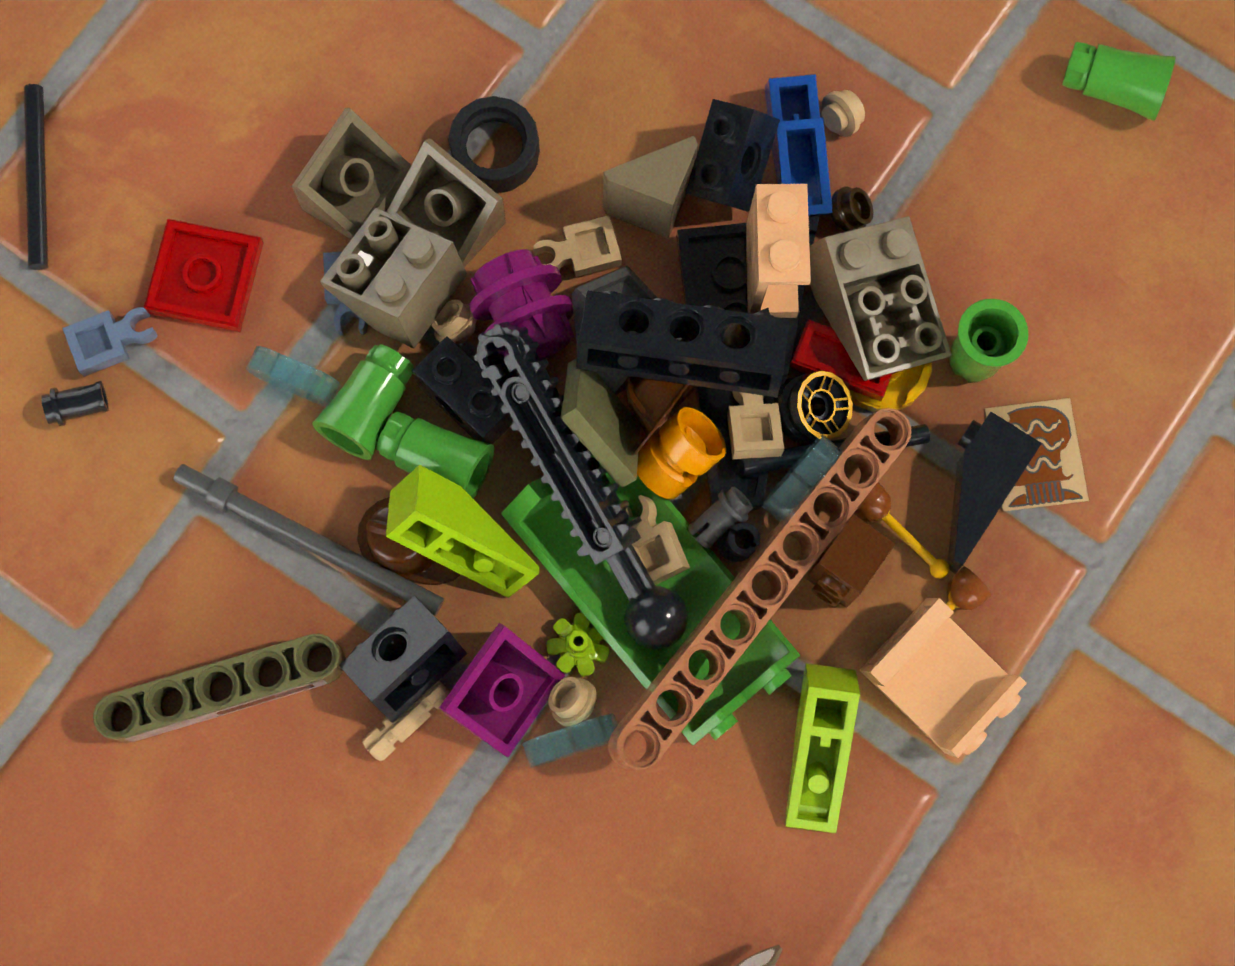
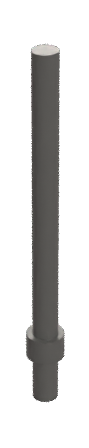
[173,464,444,616]

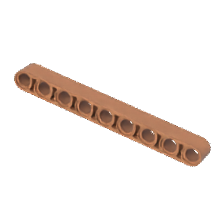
[608,408,911,770]

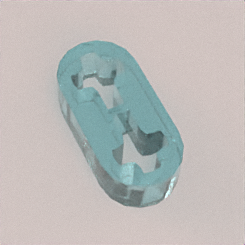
[246,346,340,407]
[761,434,842,522]
[523,713,618,768]

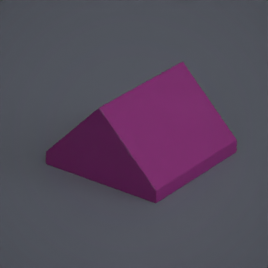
[439,623,565,758]

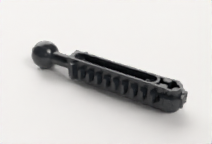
[474,322,689,649]

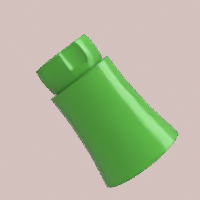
[1062,42,1176,121]
[949,299,1029,383]
[312,344,414,460]
[376,412,495,499]

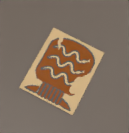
[985,398,1089,512]

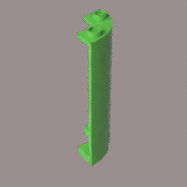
[501,463,801,746]

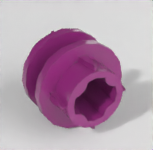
[469,249,574,360]

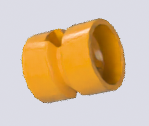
[637,407,726,499]

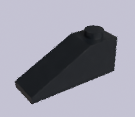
[948,412,1042,574]

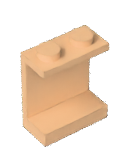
[746,184,811,318]
[860,598,1027,758]

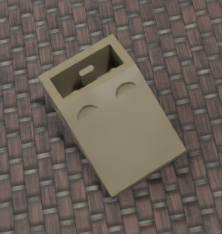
[809,216,952,381]

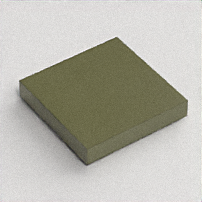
[561,358,640,487]

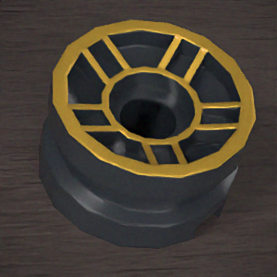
[775,371,853,443]

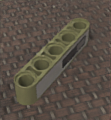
[93,634,345,743]

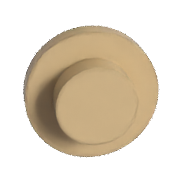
[821,90,865,137]
[431,300,477,344]
[548,677,597,727]

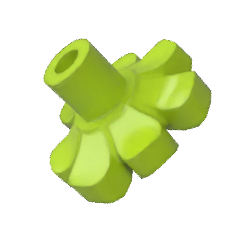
[547,613,610,677]

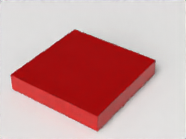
[143,218,263,332]

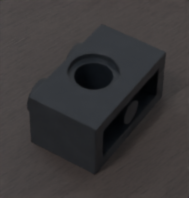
[685,99,780,212]
[412,336,514,444]
[339,596,468,723]

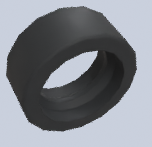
[448,96,540,193]

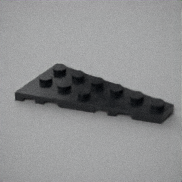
[676,215,820,511]

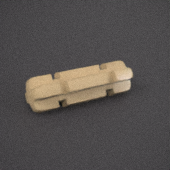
[362,681,450,761]

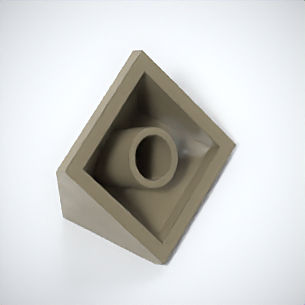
[292,108,411,239]
[603,136,698,239]
[387,138,506,268]

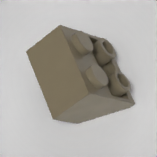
[320,208,467,348]

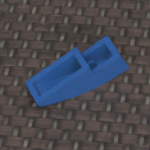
[764,74,833,216]

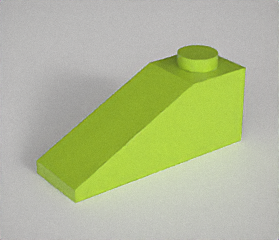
[386,465,539,598]
[785,663,860,833]

